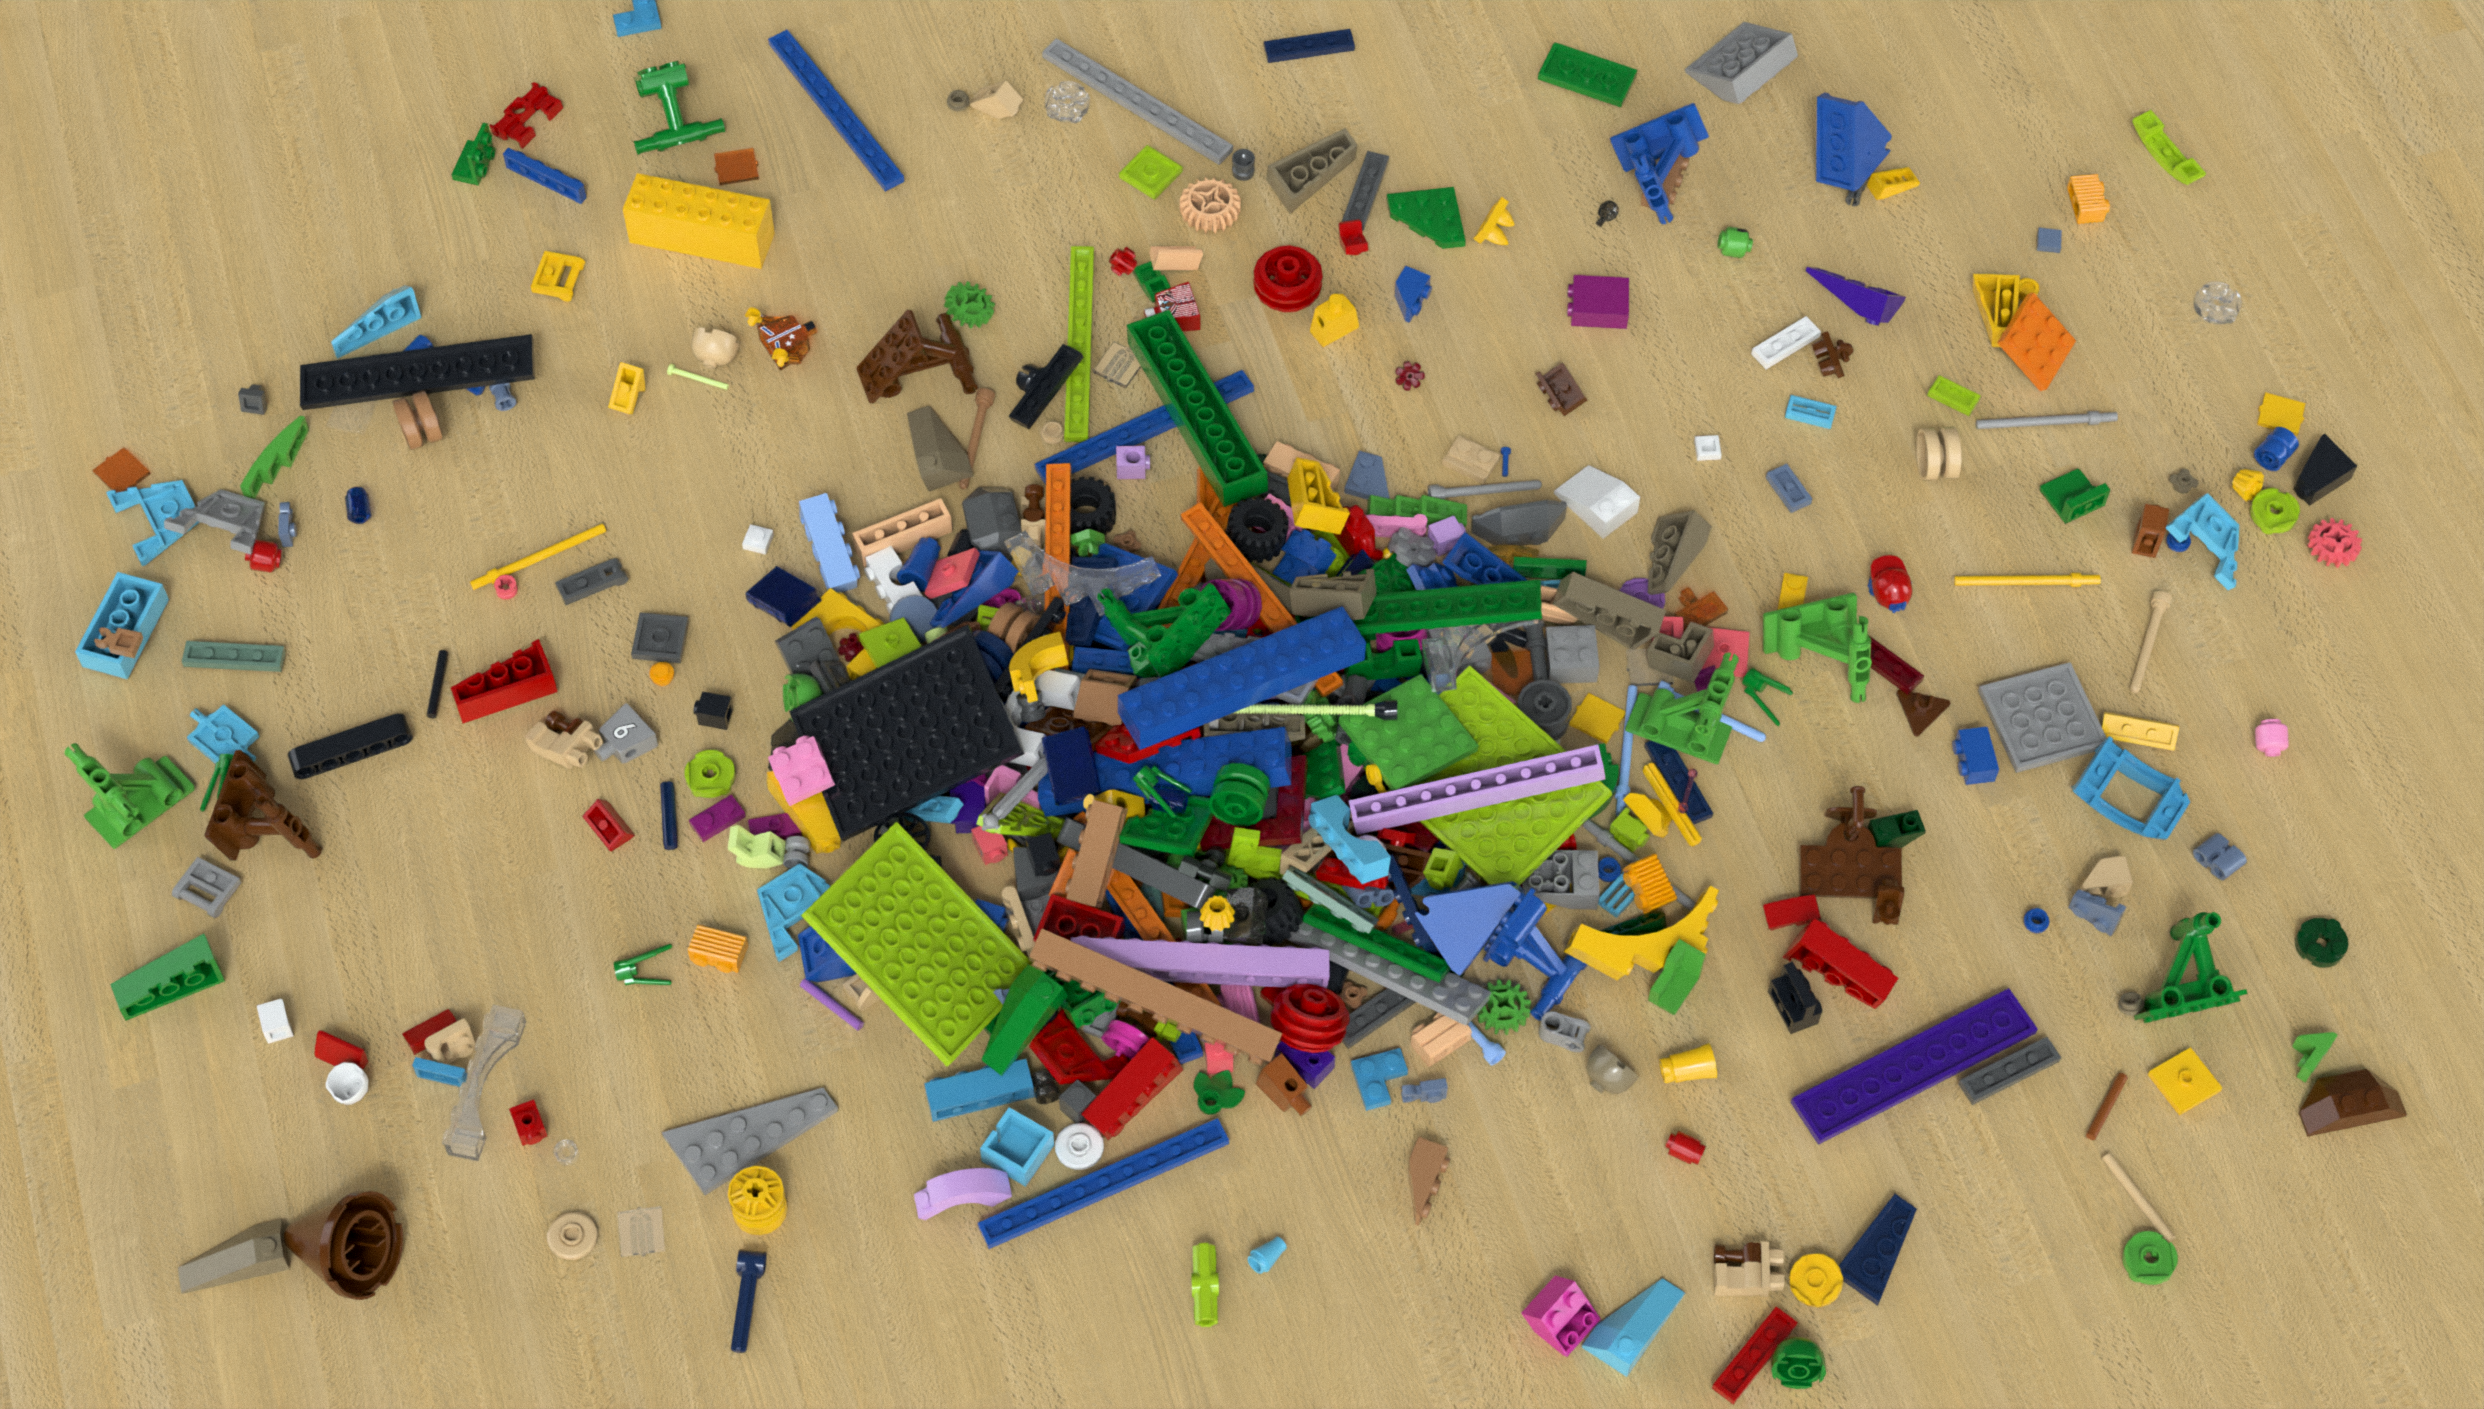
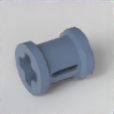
[489,383,516,411]

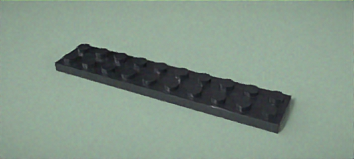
[300,334,535,410]

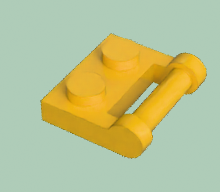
[531,251,585,302]

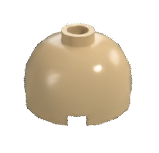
[691,327,740,369]

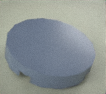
[889,594,937,643]

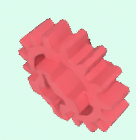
[2307,518,2362,568]

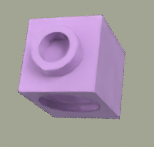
[1116,446,1150,479]
[1427,516,1466,557]

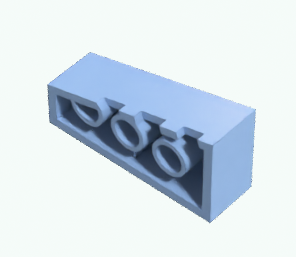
[799,493,860,593]

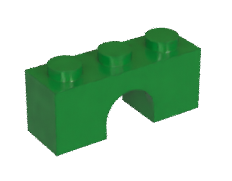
[1344,639,1422,682]

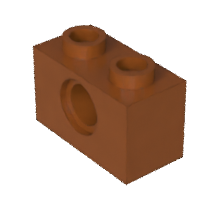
[2132,504,2169,558]

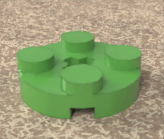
[2122,1231,2178,1285]

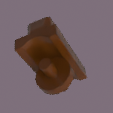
[1812,331,1854,378]
[1872,879,1905,925]

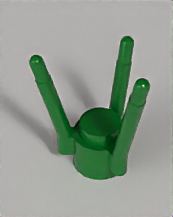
[1742,668,1793,726]
[200,754,234,812]
[1133,765,1192,818]
[614,944,672,986]

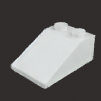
[1554,465,1640,539]

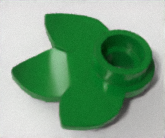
[1194,1070,1245,1115]

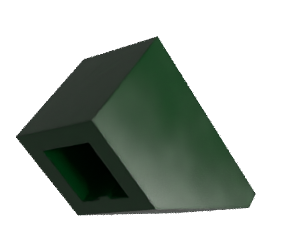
[1867,810,1926,848]

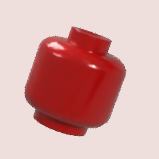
[245,539,282,573]

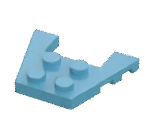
[106,480,199,566]
[2166,493,2239,590]
[757,863,830,962]

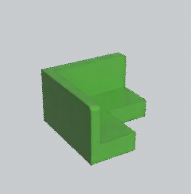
[1648,939,1706,1015]

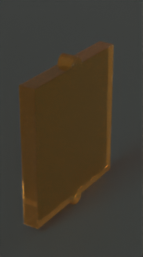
[714,148,759,186]
[92,447,150,492]
[1491,649,1534,696]

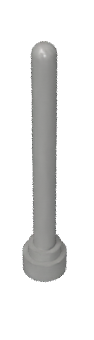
[1428,480,1542,500]

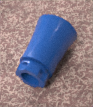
[897,537,941,592]

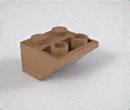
[1073,669,1137,726]

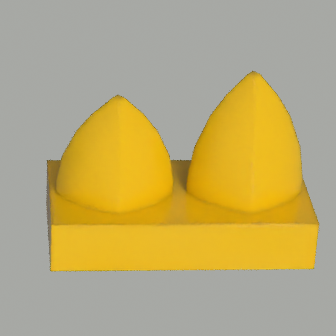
[1473,197,1515,245]

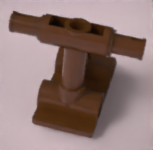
[856,309,978,404]
[205,750,322,861]

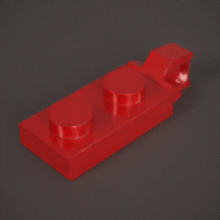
[1316,857,1389,890]

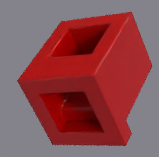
[509,1099,548,1146]

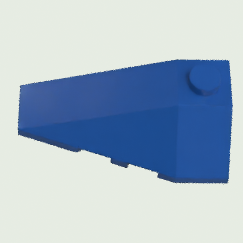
[1442,532,1528,585]
[929,550,1019,628]

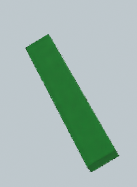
[1302,903,1450,983]

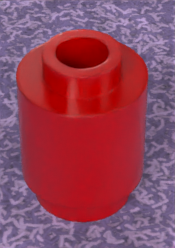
[1665,1130,1706,1165]

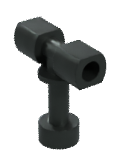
[1178,846,1233,892]

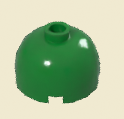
[1771,1337,1826,1389]

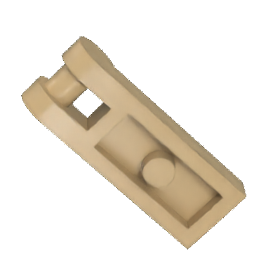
[1002,886,1035,959]

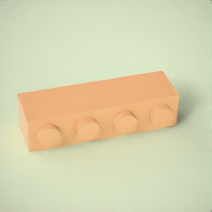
[852,498,952,567]

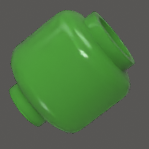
[1717,226,1753,258]

